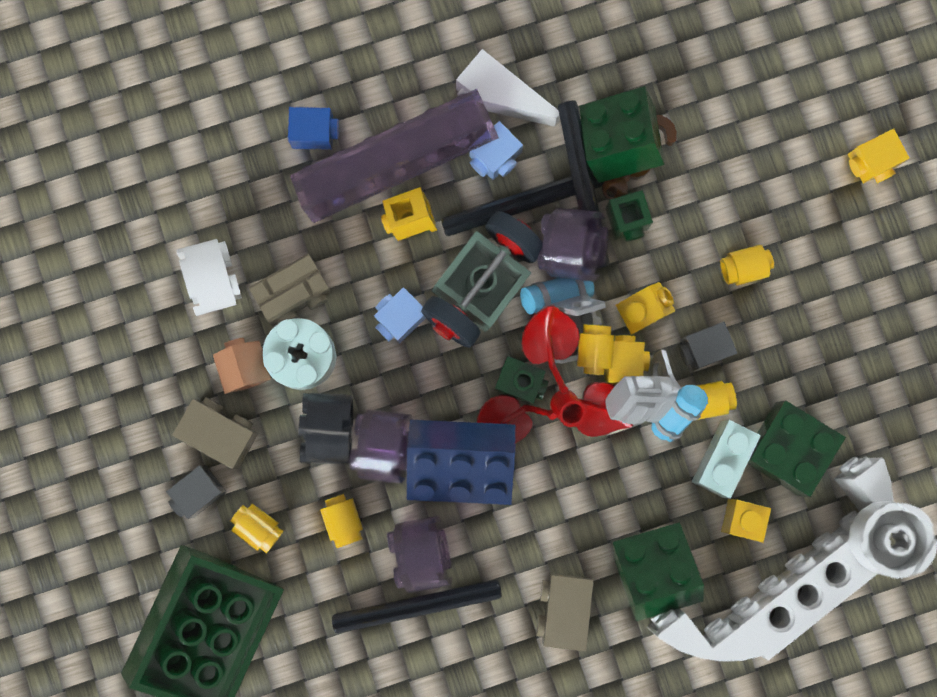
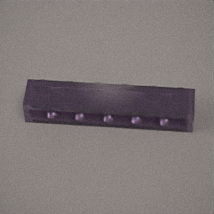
[290,89,499,223]

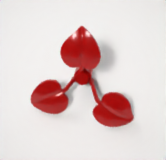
[476,305,633,443]

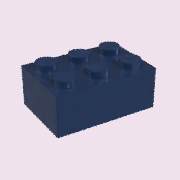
[407,420,515,505]

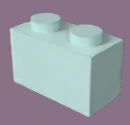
[692,420,761,499]

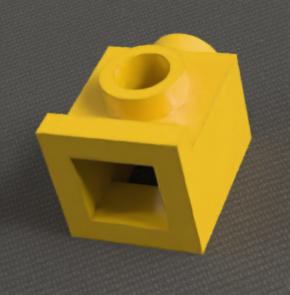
[381,187,437,241]

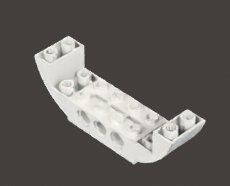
[647,456,894,661]

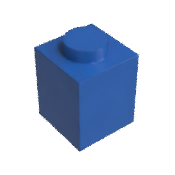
[288,107,339,150]

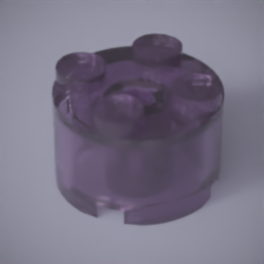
[538,208,608,282]
[350,409,413,484]
[387,515,452,593]

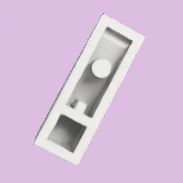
[456,49,560,127]

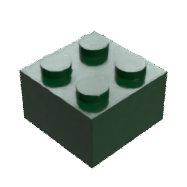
[579,86,665,183]
[747,400,846,497]
[612,522,704,621]

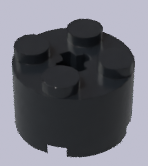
[299,393,353,464]

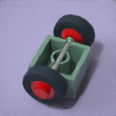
[421,211,544,348]

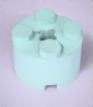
[263,318,337,390]

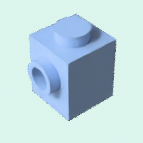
[470,121,523,180]
[374,287,426,344]

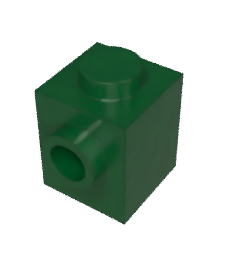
[605,190,653,242]
[494,356,549,405]

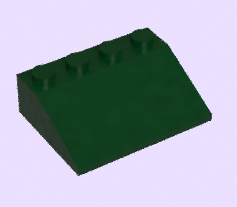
[121,544,284,697]

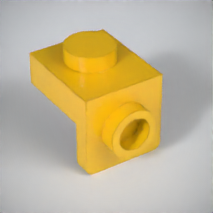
[615,282,675,335]

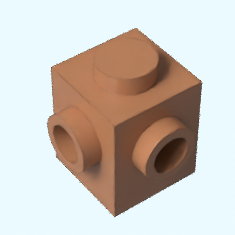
[213,338,271,394]

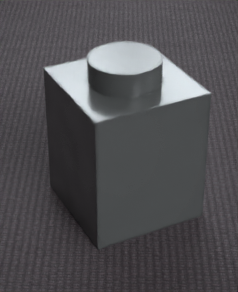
[679,321,737,371]
[166,465,227,519]

